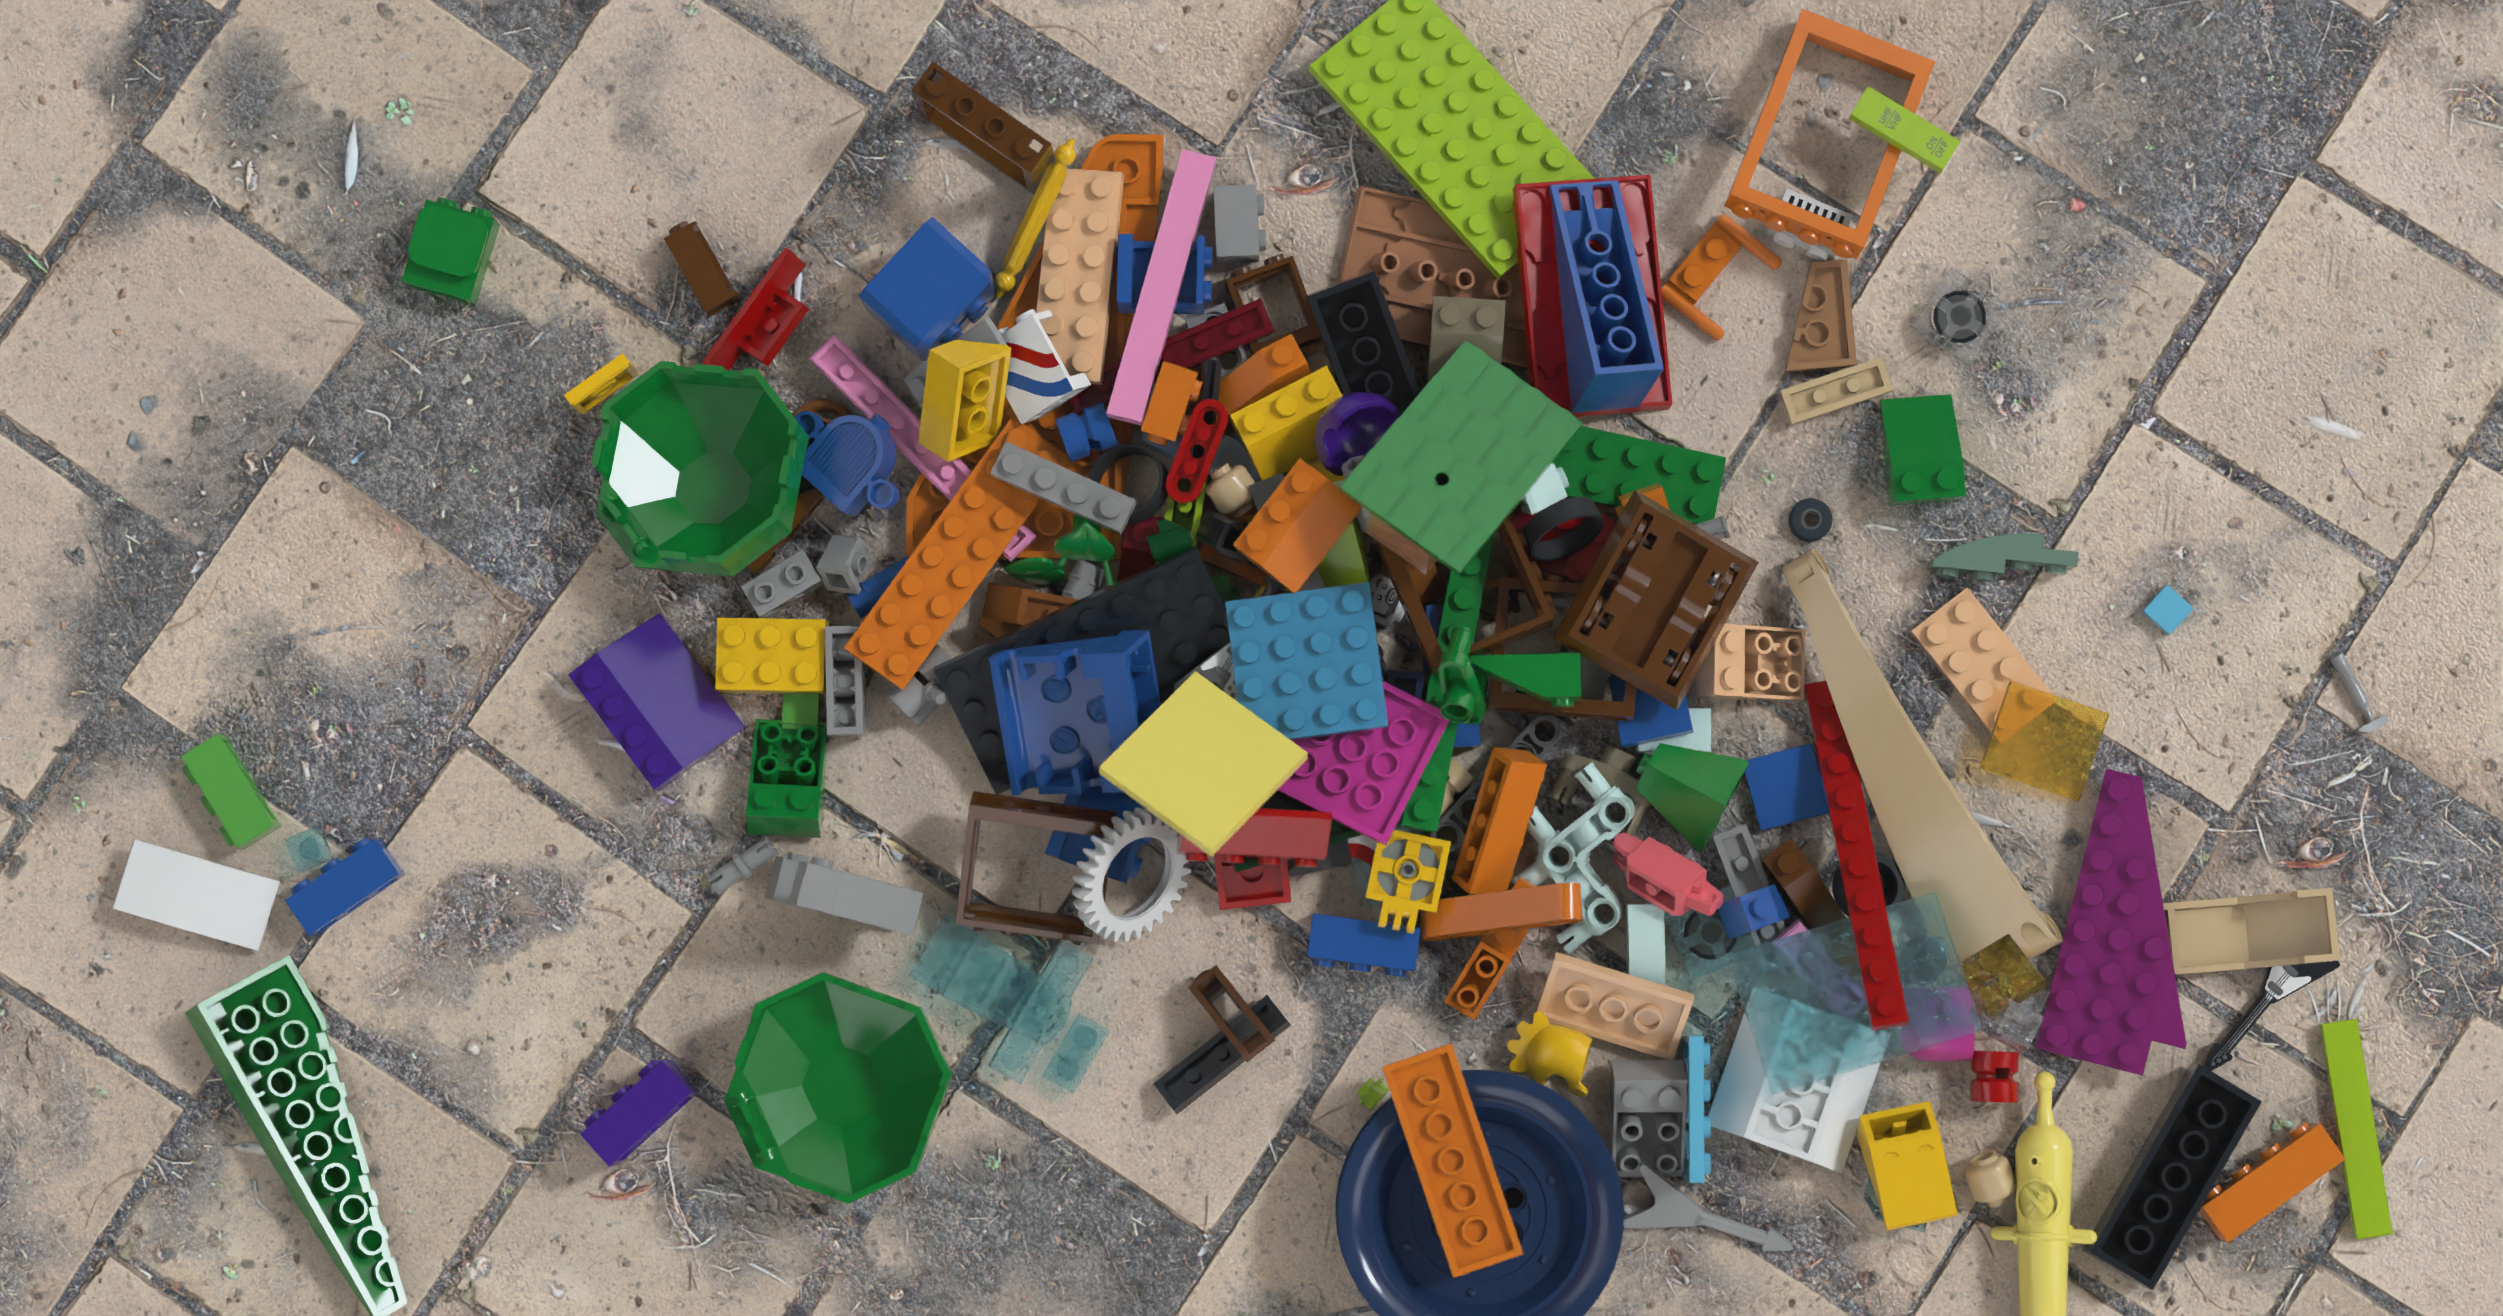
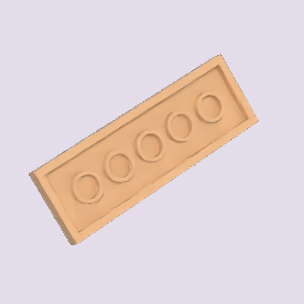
[1036,169,1124,385]

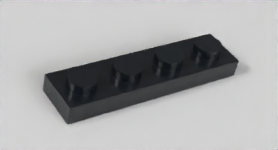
[1154,995,1291,1114]

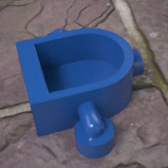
[795,411,899,516]

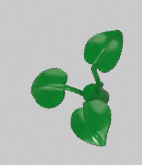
[1003,514,1115,587]

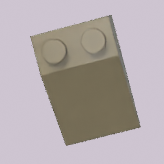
[1427,296,1506,384]

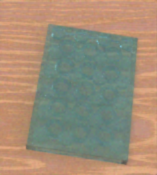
[1727,891,1982,1095]

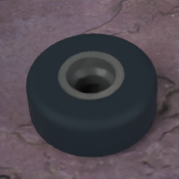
[1788,498,1833,542]

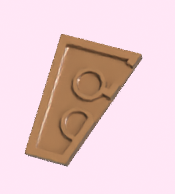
[1784,259,1857,373]

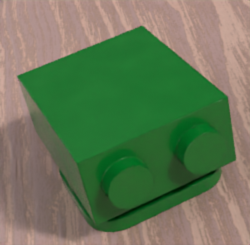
[401,197,500,306]

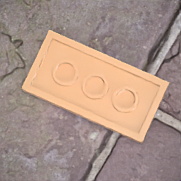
[1910,587,2057,745]
[1535,952,1695,1060]

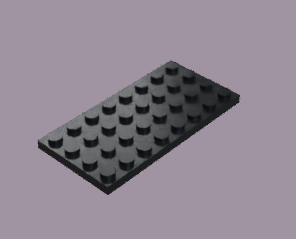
[934,546,1230,795]

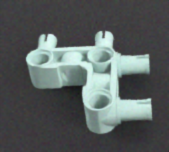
[1512,762,1635,954]

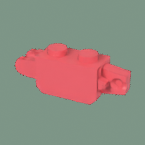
[1613,832,1723,916]

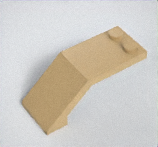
[2163,888,2340,975]

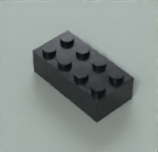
[1307,269,1420,416]

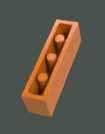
[1451,747,1547,895]
[2199,1121,2345,1243]

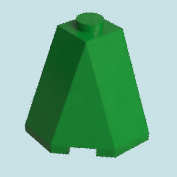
[1636,743,1749,852]

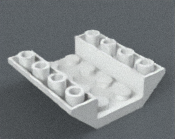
[1708,988,1889,1173]

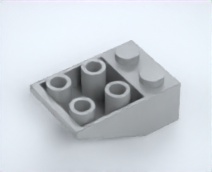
[1610,1060,1687,1177]

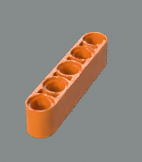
[1419,883,1583,941]

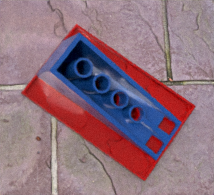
[1512,175,1672,418]

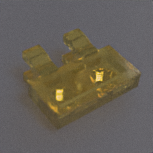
[1959,934,2047,1017]

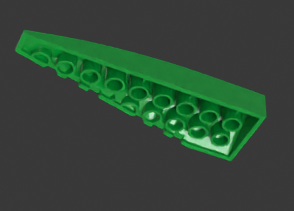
[185,955,408,1316]

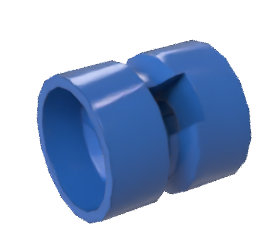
[1055,402,1118,463]

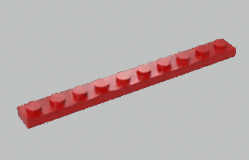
[1804,681,1909,1031]

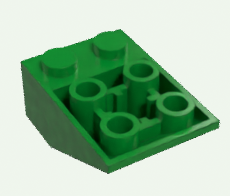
[746,719,827,838]

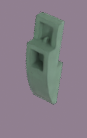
[1928,533,2079,582]

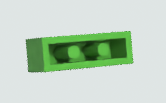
[181,733,281,849]

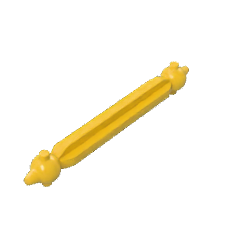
[994,138,1076,298]

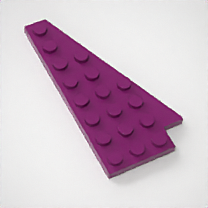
[2036,769,2187,1076]

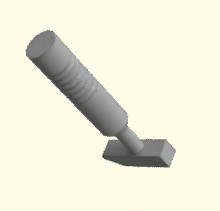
[2330,653,2390,734]

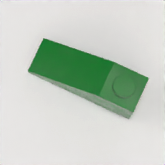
[1470,653,1581,708]

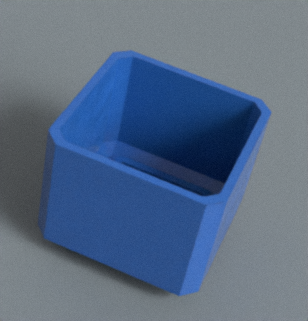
[859,217,995,361]

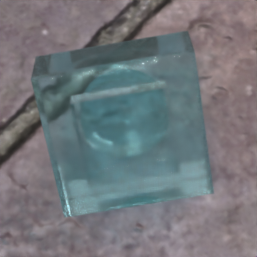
[284,825,334,873]

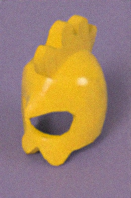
[1507,1011,1592,1097]

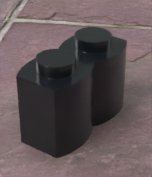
[1196,511,1260,569]

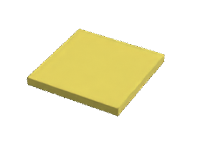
[1099,671,1307,857]

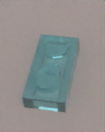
[1042,1013,1110,1094]

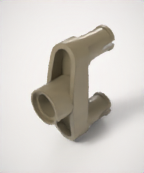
[1549,745,1652,836]

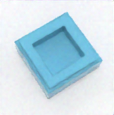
[2141,585,2194,636]

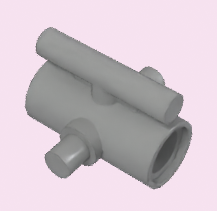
[887,644,952,726]

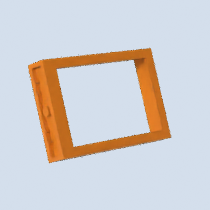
[1724,9,1935,259]

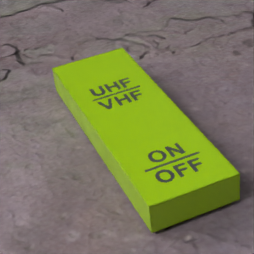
[1848,86,1961,174]

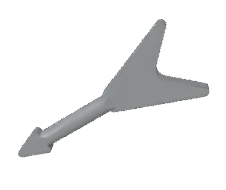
[1624,1162,1793,1251]

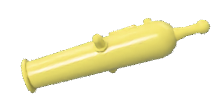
[1990,1071,2097,1316]

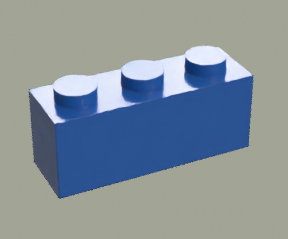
[285,837,405,937]
[1307,913,1421,977]

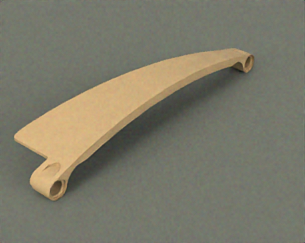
[1782,548,2063,967]

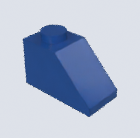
[1718,883,1790,939]

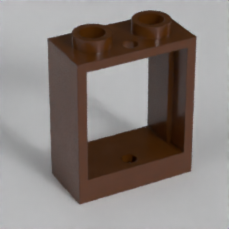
[1226,254,1322,355]

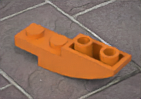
[1443,876,1536,1020]

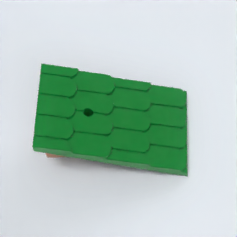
[1339,340,1583,575]

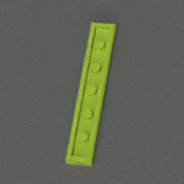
[2319,1019,2393,1239]

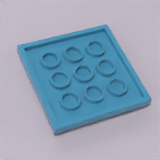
[1225,582,1389,740]

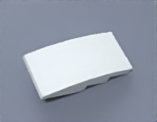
[112,839,280,951]

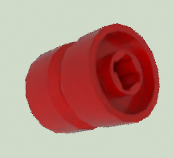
[1970,1051,2019,1103]

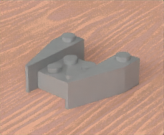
[765,852,923,935]

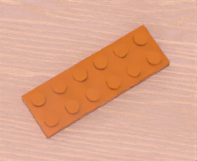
[1382,1043,1523,1278]

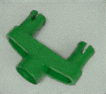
[1439,626,1489,725]

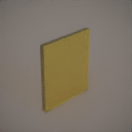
[1979,680,2109,802]

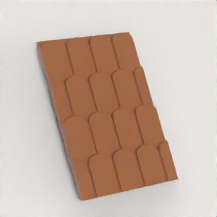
[1336,186,1529,370]

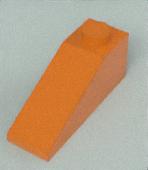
[1216,334,1311,422]

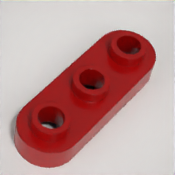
[1166,399,1229,503]

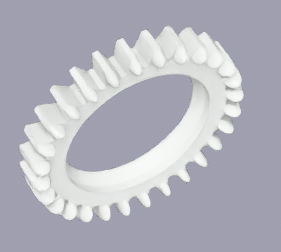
[1072,808,1191,942]

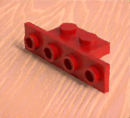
[702,247,810,370]

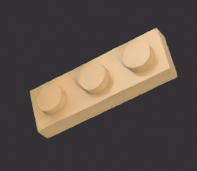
[1779,357,1893,426]

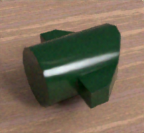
[1147,519,1193,564]

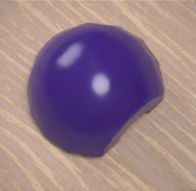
[1315,392,1400,476]

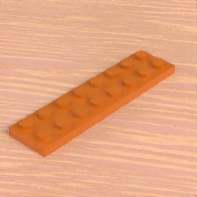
[844,416,1070,691]

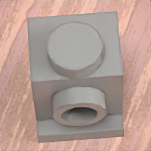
[816,535,869,595]

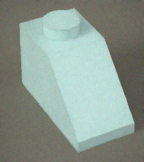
[1520,463,1569,514]

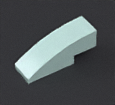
[1625,904,1665,985]

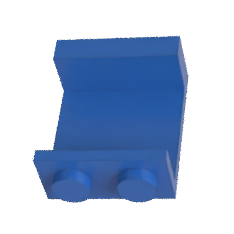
[1045,793,1151,884]

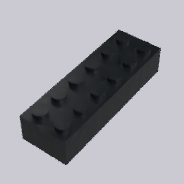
[2082,1064,2262,1290]

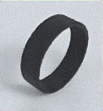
[1089,443,1168,525]
[1523,497,1604,561]

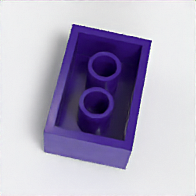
[580,1059,699,1167]

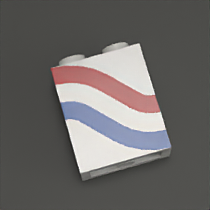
[998,309,1091,424]

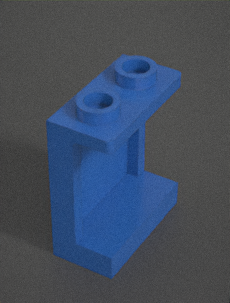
[1117,234,1212,314]

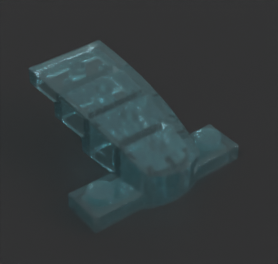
[908,914,1094,1084]

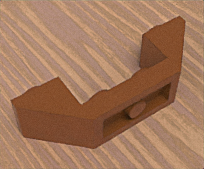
[982,583,1079,625]

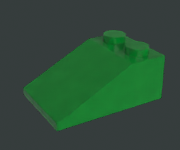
[1879,394,1966,506]

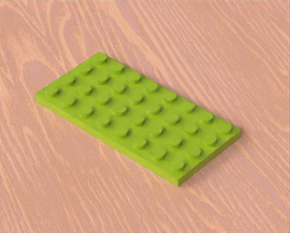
[1308,0,1595,280]

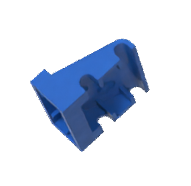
[989,630,1161,795]

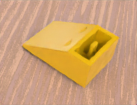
[1857,1101,1958,1231]

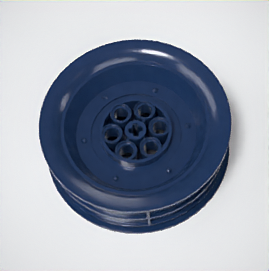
[1335,1070,1624,1316]

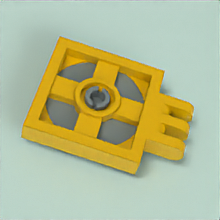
[1365,830,1451,934]

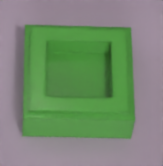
[782,693,820,730]

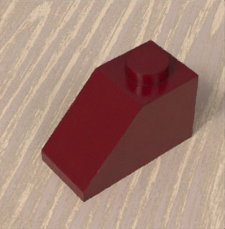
[1117,516,1164,582]

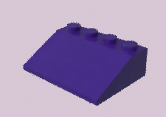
[568,613,746,792]

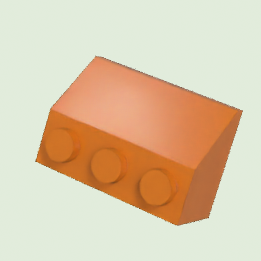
[1233,458,1362,594]

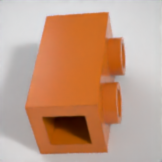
[1140,361,1203,446]

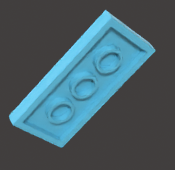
[1682,1036,1711,1183]

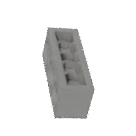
[825,626,867,737]

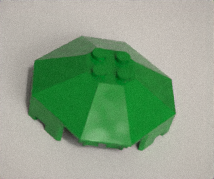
[591,361,809,577]
[724,972,953,1204]

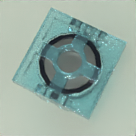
[1664,885,1759,980]

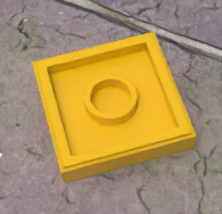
[564,353,639,415]

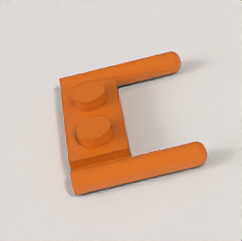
[1661,212,1782,341]

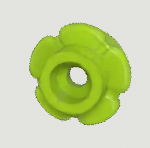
[1357,1078,1389,1111]

